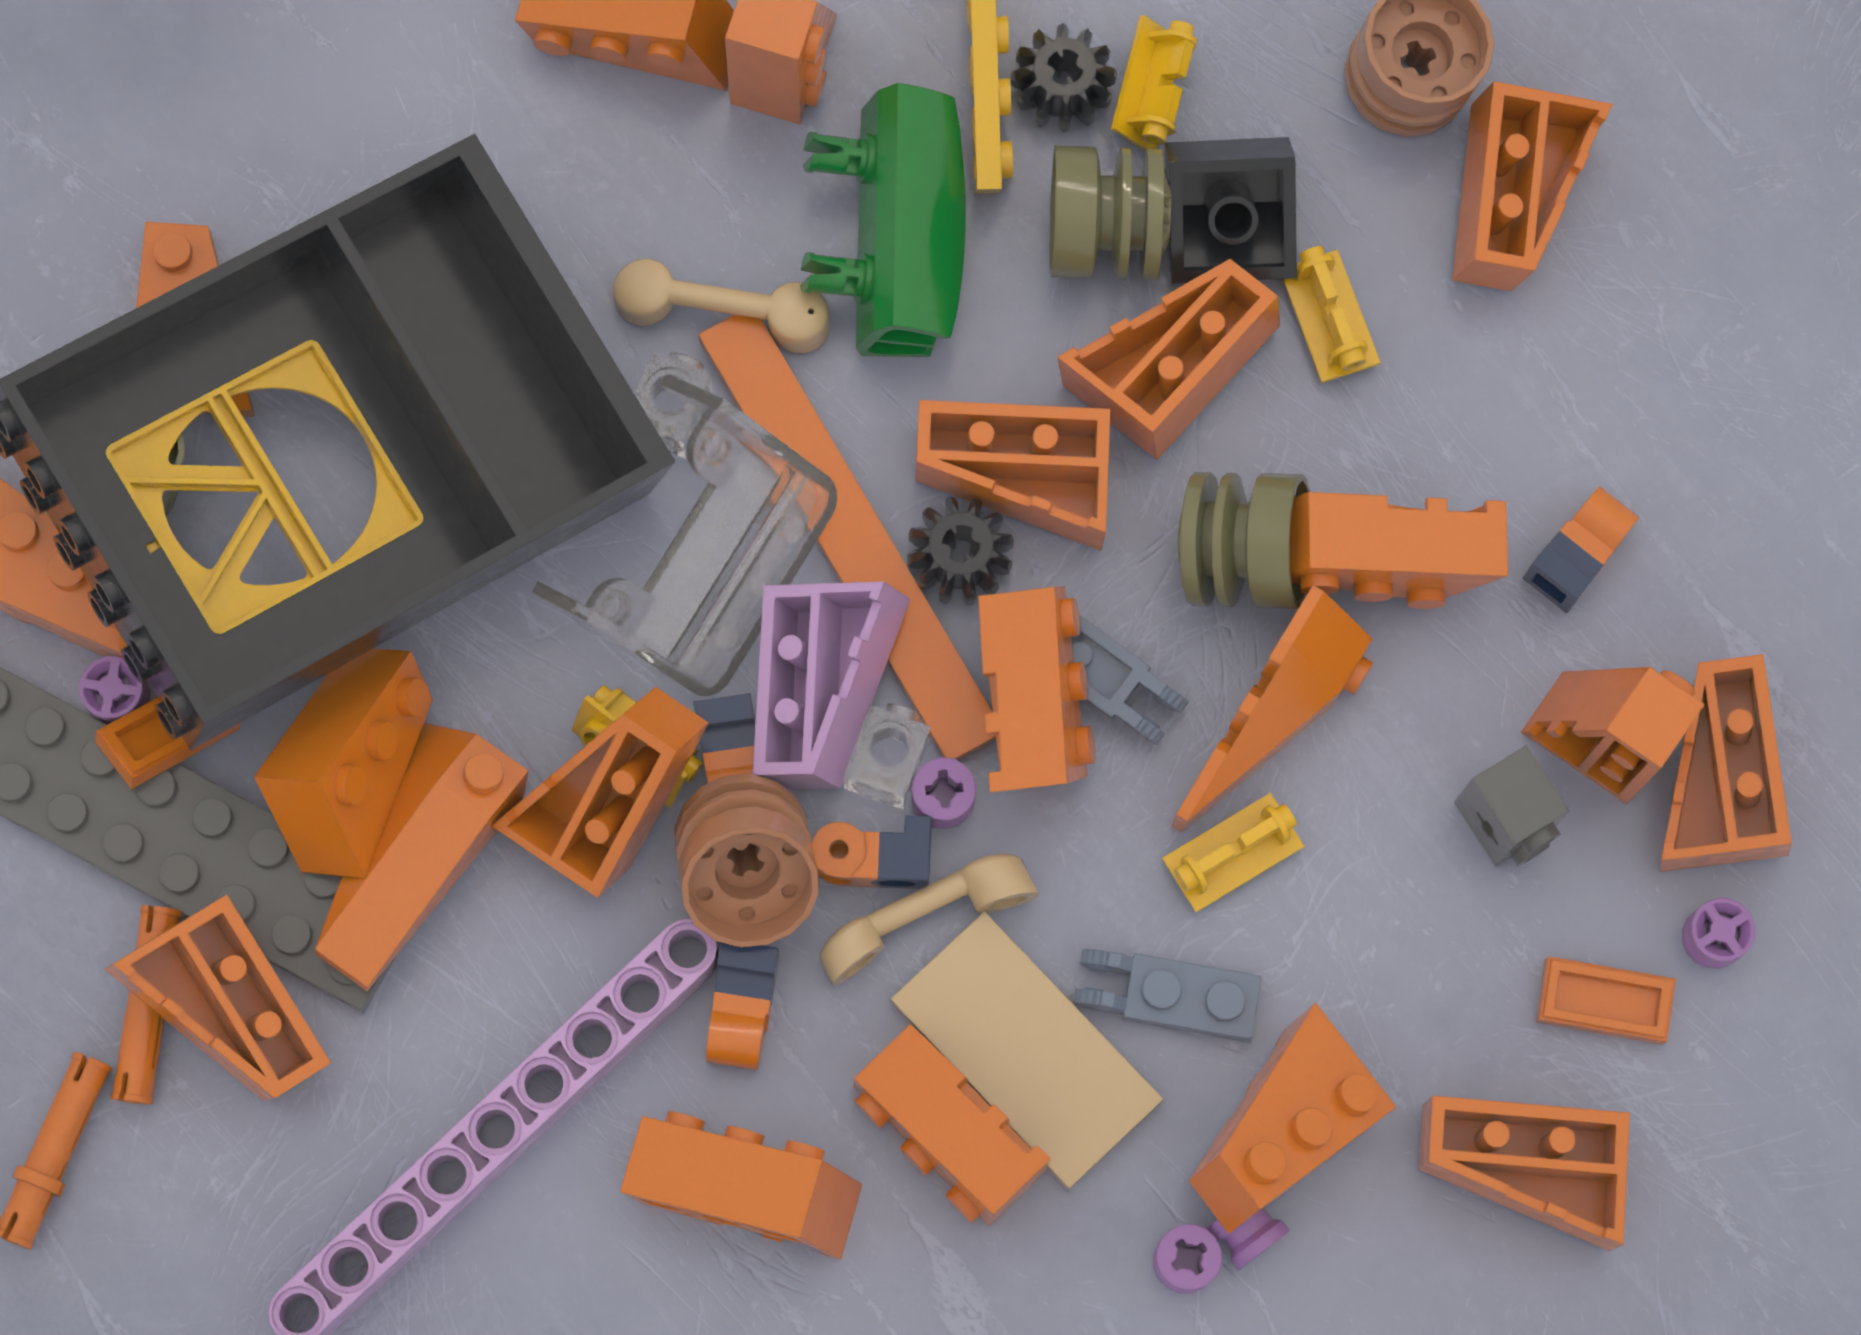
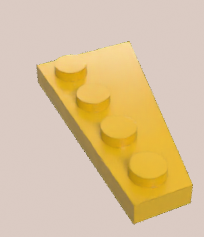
[966,0,1013,194]

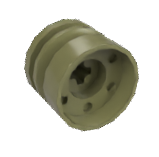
[1049,145,1171,280]
[1178,472,1310,609]

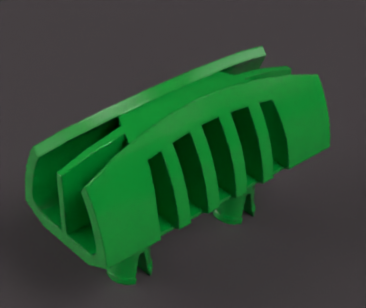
[800,83,966,357]

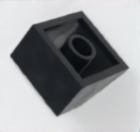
[1165,137,1297,284]

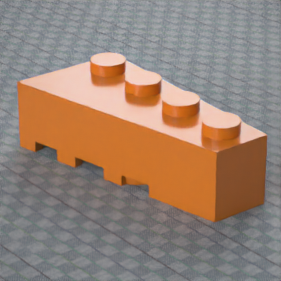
[0,478,127,658]

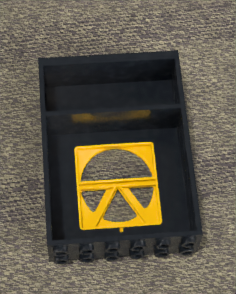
[0,133,676,750]

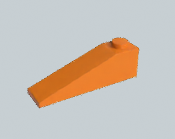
[1171,585,1374,832]
[315,723,529,991]

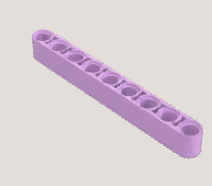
[268,919,718,1335]

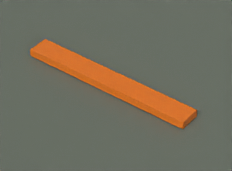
[698,315,996,761]

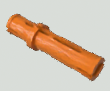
[111,905,183,1105]
[0,1052,113,1250]

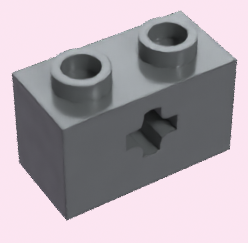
[1454,745,1569,867]

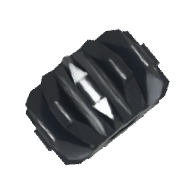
[1011,23,1117,133]
[907,497,1014,605]

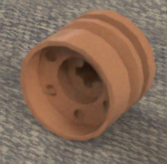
[1344,0,1495,137]
[674,774,819,947]

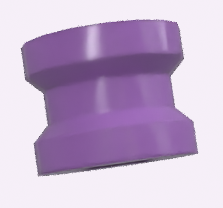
[79,656,150,725]
[911,757,976,829]
[1682,898,1755,969]
[1207,1208,1290,1271]
[1153,1224,1222,1293]

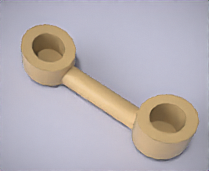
[613,258,830,354]
[820,853,1040,986]

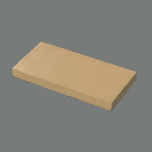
[890,911,1163,1191]

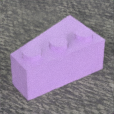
[753,581,910,790]

